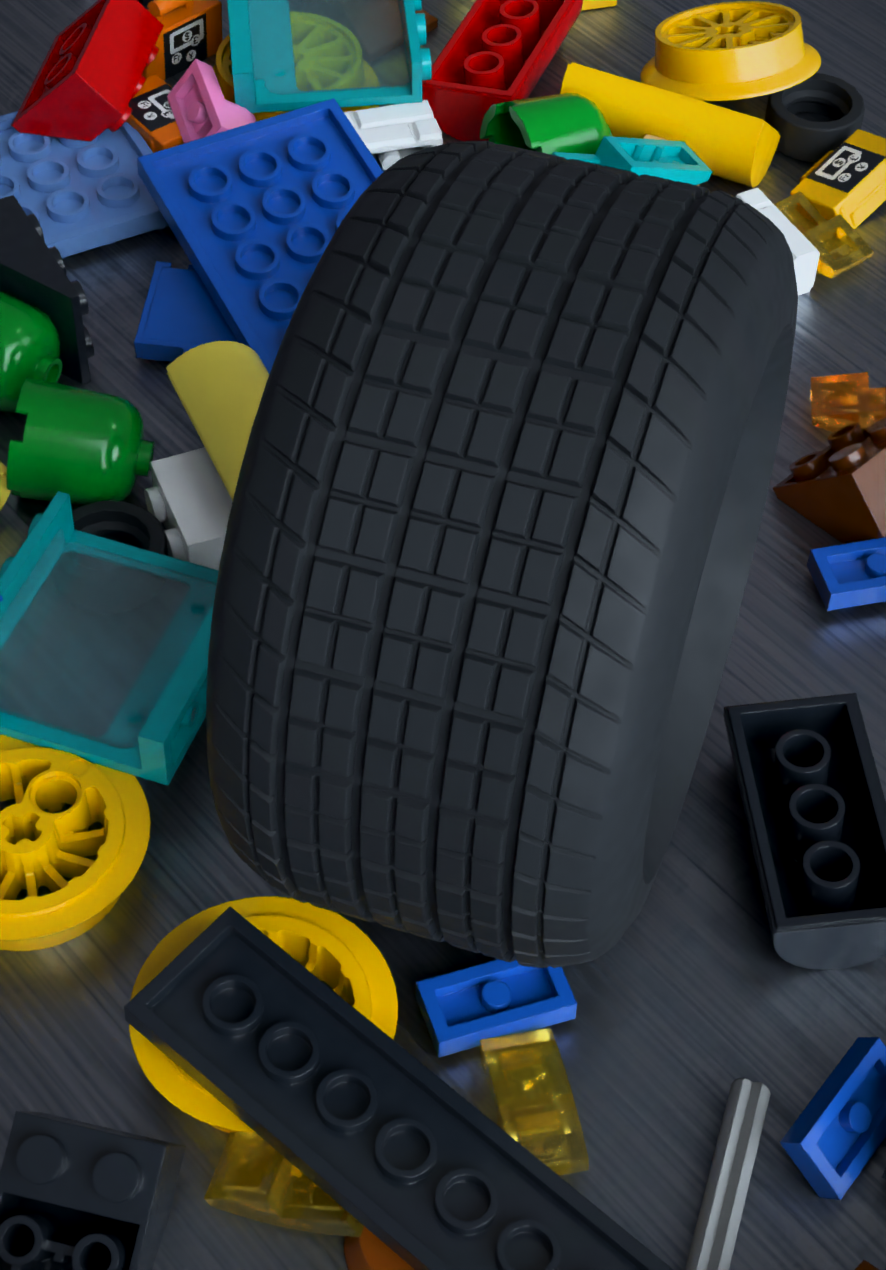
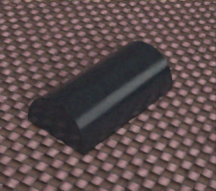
[723,693,886,970]

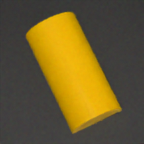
[560,62,781,188]

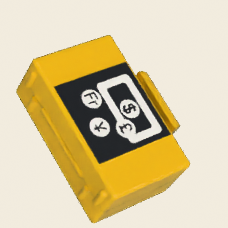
[790,129,886,236]

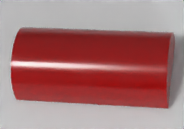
[422,0,583,141]

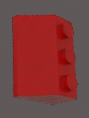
[11,0,164,142]

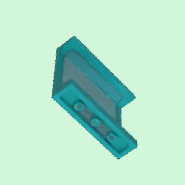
[227,0,432,113]
[0,491,219,786]

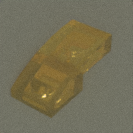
[774,191,874,279]
[480,1028,589,1175]
[204,1132,364,1237]

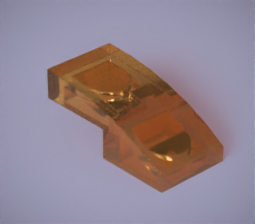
[811,372,886,432]

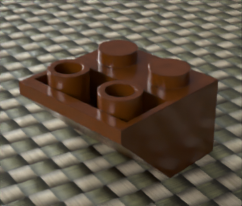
[773,418,886,544]

